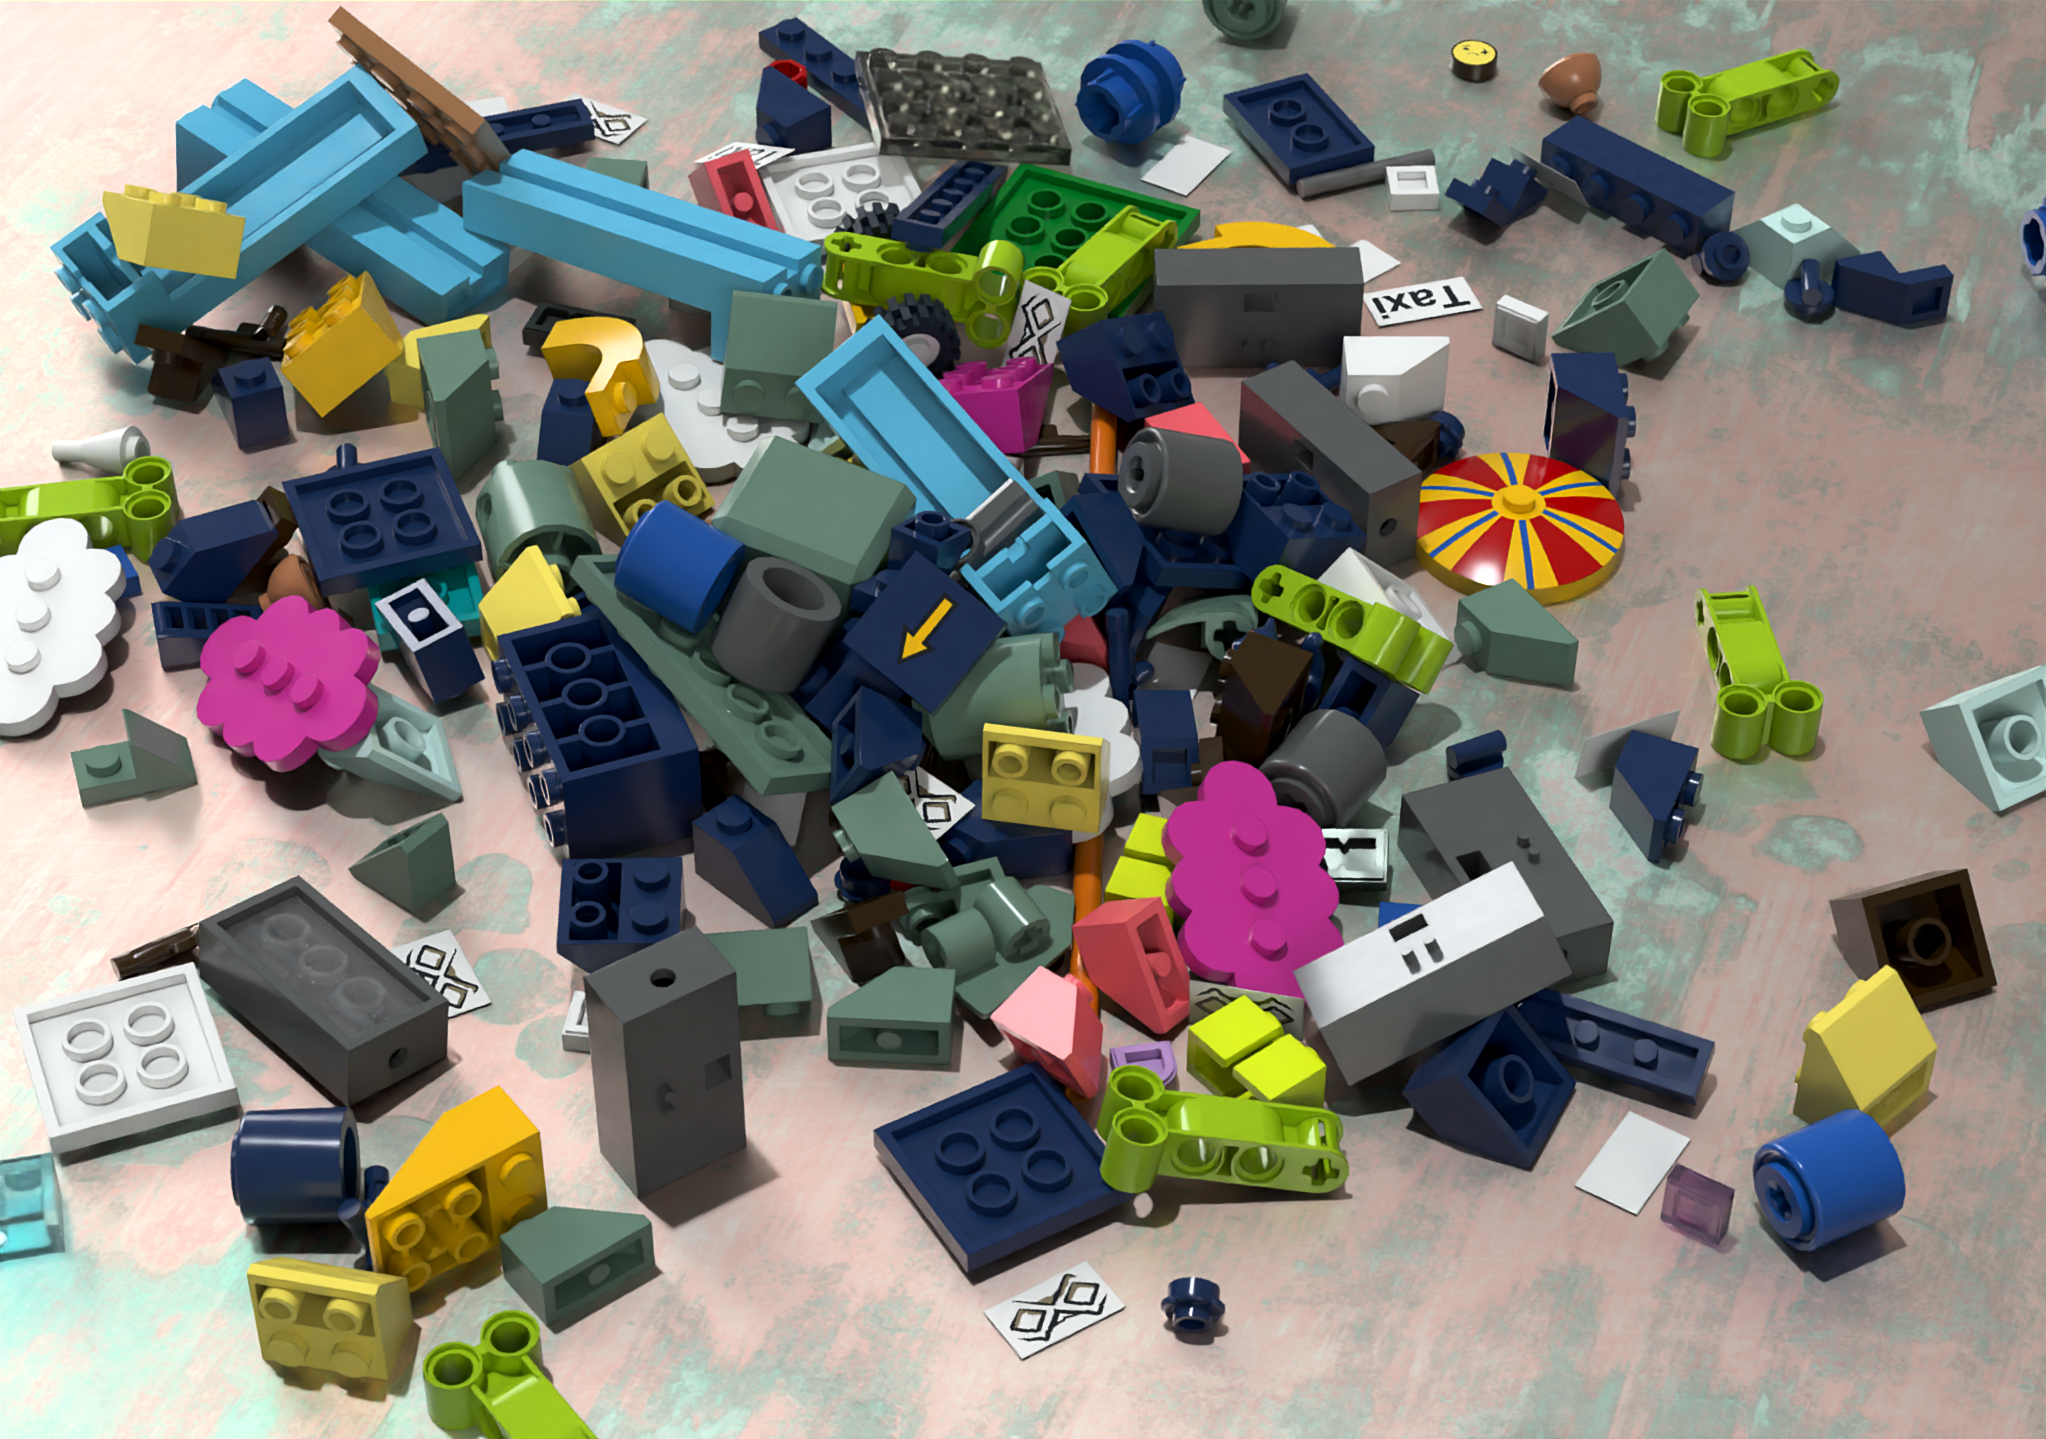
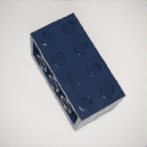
[491,610,703,859]

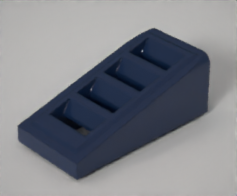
[151,601,263,667]

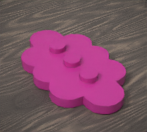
[196,595,380,773]
[1161,761,1345,1008]

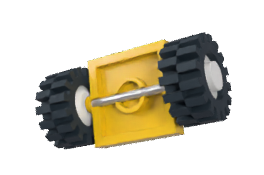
[834,202,961,380]

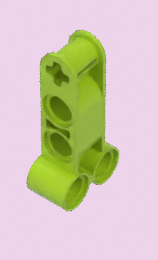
[1655,48,1839,157]
[1019,205,1178,339]
[820,232,1024,349]
[0,456,180,561]
[1251,565,1454,695]
[1694,585,1824,760]
[1096,1065,1349,1193]
[423,1310,598,1439]

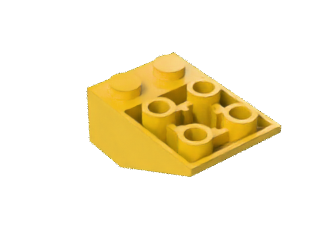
[280,271,404,417]
[365,1085,548,1293]

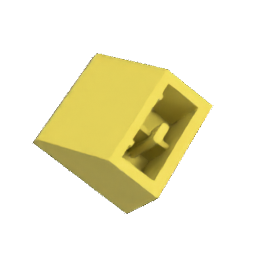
[102,184,246,279]
[568,412,716,548]
[478,545,582,662]
[982,723,1111,834]
[1793,965,1938,1128]
[246,1257,413,1381]

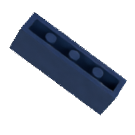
[1540,115,1735,256]

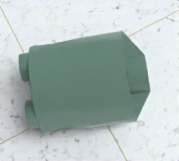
[475,459,603,598]
[912,632,1074,761]

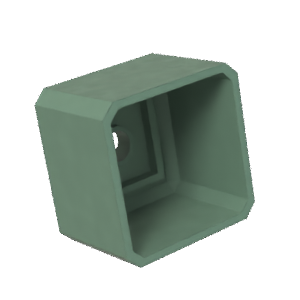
[711,435,917,661]

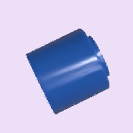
[614,500,747,635]
[1752,1109,1906,1252]

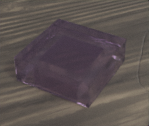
[1660,1163,1735,1246]

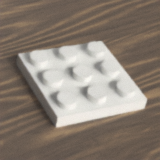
[757,139,921,255]
[12,962,239,1155]

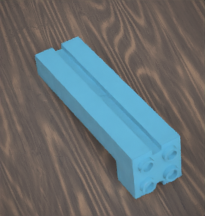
[50,63,428,365]
[175,78,510,326]
[462,149,824,362]
[795,314,1118,644]

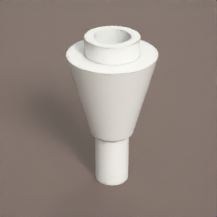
[52,426,151,476]

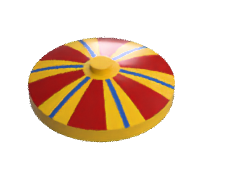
[1415,452,1624,605]

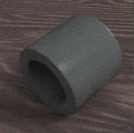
[1118,427,1243,537]
[709,557,842,693]
[1258,709,1387,829]

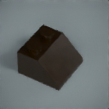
[1210,631,1314,769]
[1829,868,1997,1008]

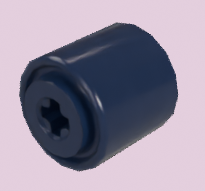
[230,1107,361,1226]

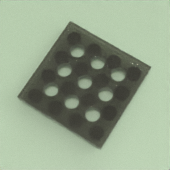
[854,48,1072,166]

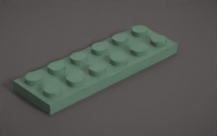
[569,554,832,796]

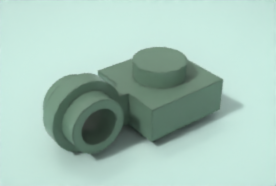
[898,856,1005,936]

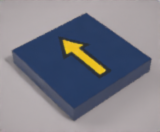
[842,551,1008,716]

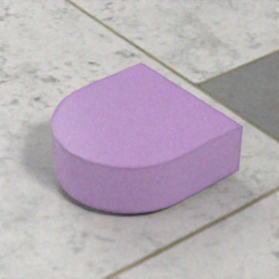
[1109,1040,1177,1091]

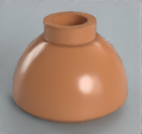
[1538,52,1602,116]
[258,554,332,612]

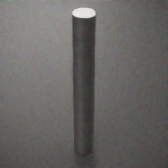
[1296,149,1435,198]

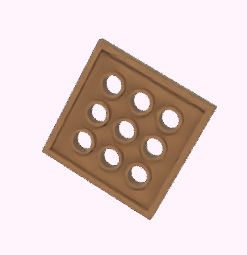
[328,6,511,174]

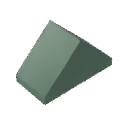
[348,812,456,915]

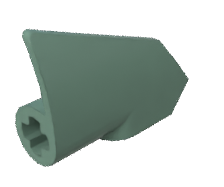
[1146,590,1258,661]
[921,877,1075,1019]

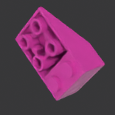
[938,357,1054,454]

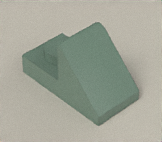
[70,709,197,807]

